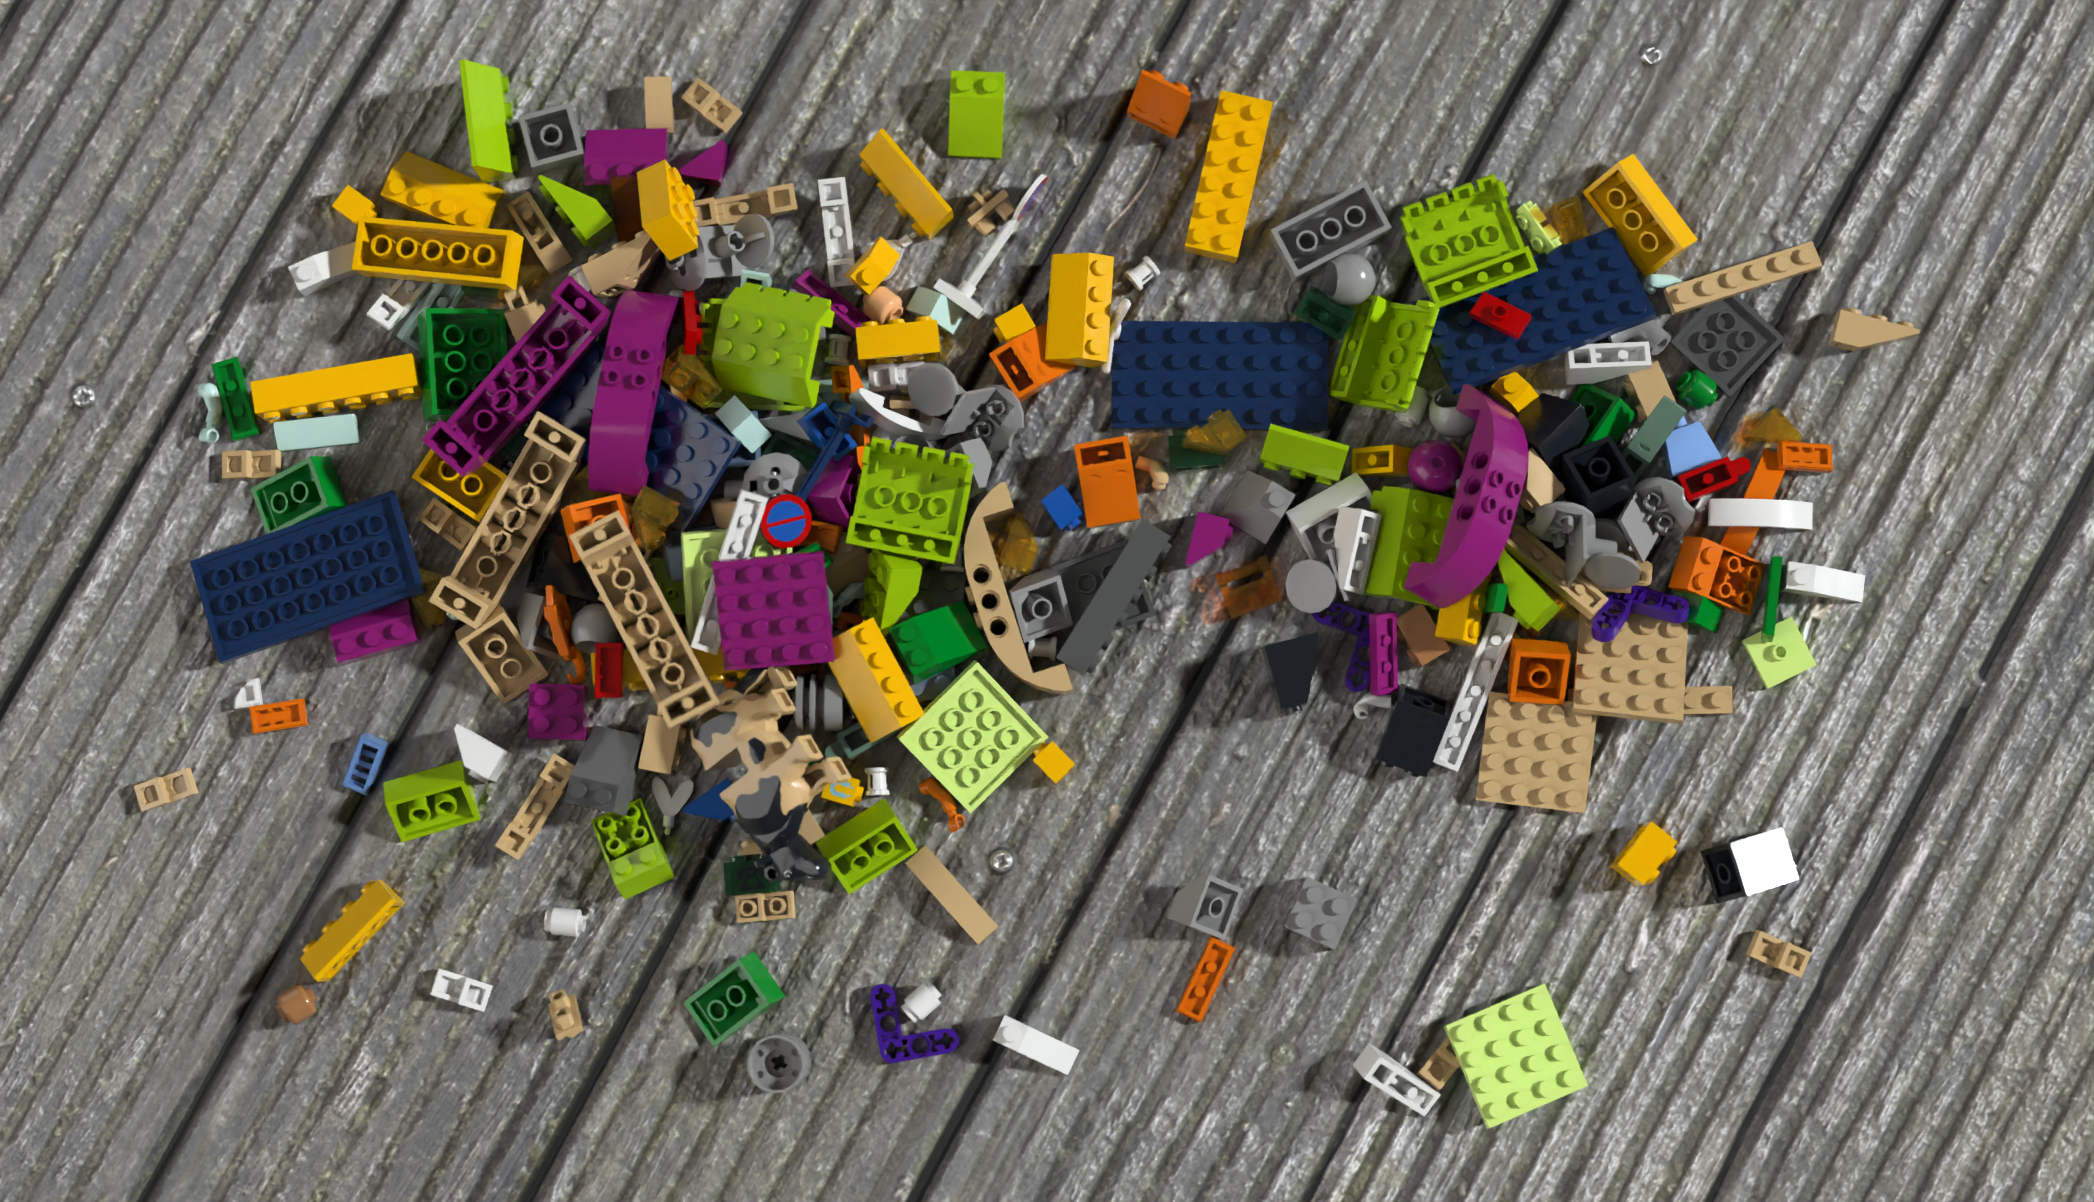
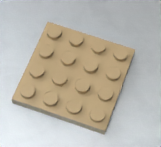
[1572,611,1688,724]
[1475,691,1597,813]

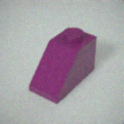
[1184,511,1233,568]

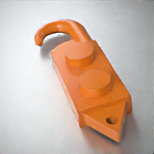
[544,585,586,685]

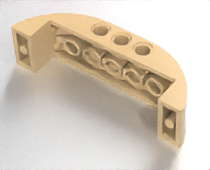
[429,411,586,629]
[964,482,1073,695]
[569,510,720,729]

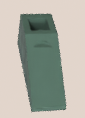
[1621,395,1687,479]

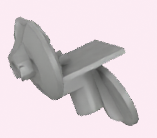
[665,214,775,291]
[908,362,1024,452]
[705,453,808,513]
[1595,477,1695,563]
[1527,500,1640,589]
[1285,548,1365,614]

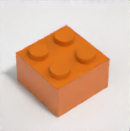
[560,494,631,563]
[1506,638,1571,705]

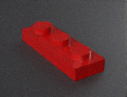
[681,289,702,355]

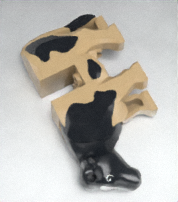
[690,665,851,882]

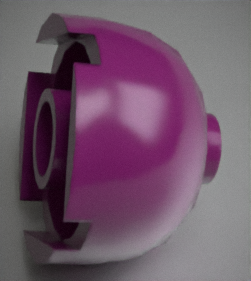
[1407,439,1462,494]

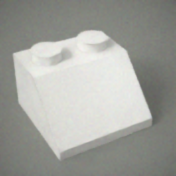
[454,724,512,783]

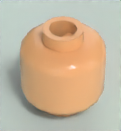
[863,286,903,325]

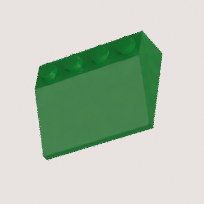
[417,308,508,422]

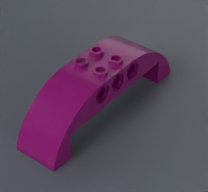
[422,275,610,477]
[588,290,682,497]
[1404,384,1528,608]

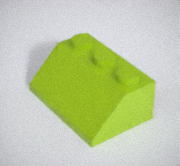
[1259,424,1349,486]
[383,760,481,842]
[815,798,918,895]

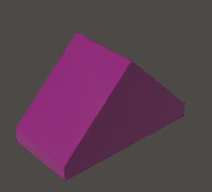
[678,139,728,186]

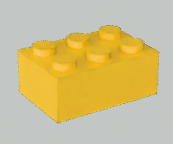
[637,159,699,261]
[855,316,942,368]
[412,449,507,523]

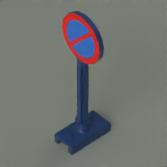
[759,399,874,548]

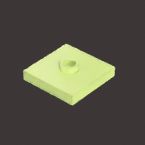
[1742,616,1816,689]

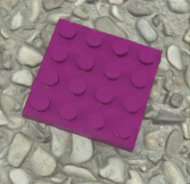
[712,551,835,671]

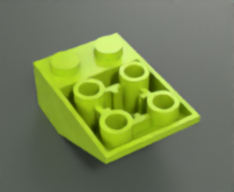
[538,175,617,250]
[859,548,922,638]
[591,798,675,900]

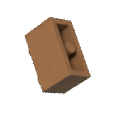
[1397,604,1450,668]

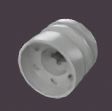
[792,674,846,732]
[747,1033,811,1093]

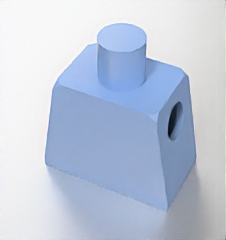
[1662,416,1722,480]

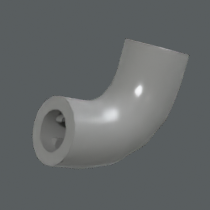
[1598,320,1671,356]

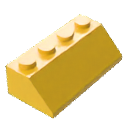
[859,128,954,241]
[381,151,505,228]
[1583,154,1698,277]
[1045,253,1114,368]
[1435,572,1491,647]
[827,617,925,743]
[300,879,405,982]

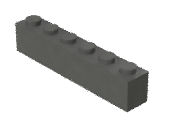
[1056,519,1172,677]

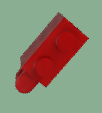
[1673,456,1751,503]

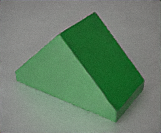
[1671,590,1725,633]

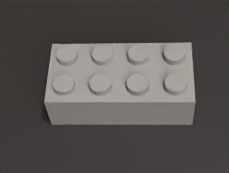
[1269,180,1392,283]

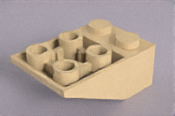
[581,230,661,300]

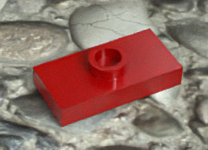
[1470,292,1531,340]
[595,643,624,698]

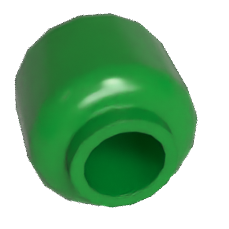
[1676,370,1718,410]

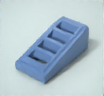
[342,733,389,796]

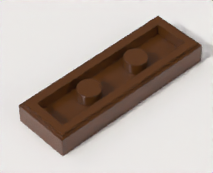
[611,174,645,243]

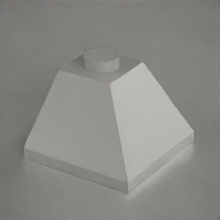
[945,437,992,501]
[1219,470,1295,545]
[1009,568,1073,643]
[517,592,579,663]
[1167,873,1244,940]

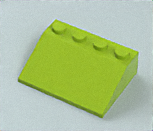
[459,59,520,183]

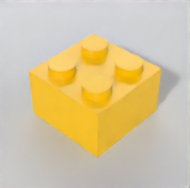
[1610,821,1677,886]

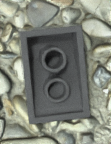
[564,725,645,816]

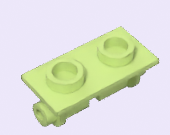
[1512,201,1562,254]

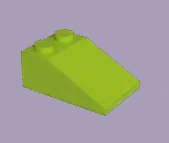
[948,70,1006,159]
[1498,549,1561,631]

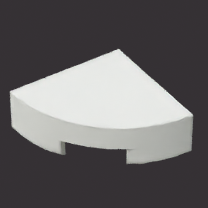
[234,678,263,709]

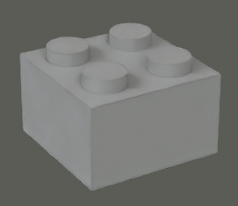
[518,102,585,174]
[1283,877,1358,950]

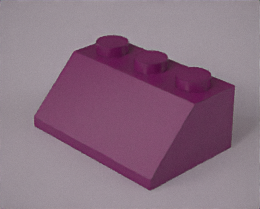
[584,128,669,185]
[330,599,422,665]

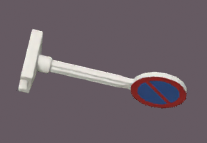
[933,174,1048,320]

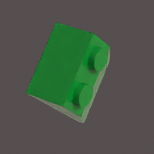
[250,456,348,534]
[889,601,988,685]
[683,952,786,1048]

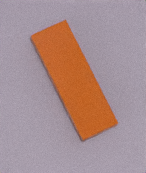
[1176,936,1235,1023]

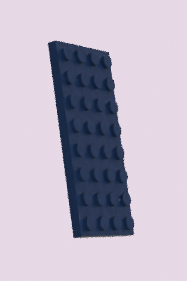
[1412,227,1656,395]
[1111,321,1328,431]
[527,340,742,533]
[190,490,426,664]

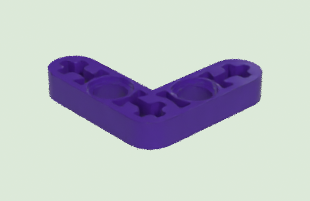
[1591,585,1689,642]
[1311,601,1370,693]
[870,984,959,1063]

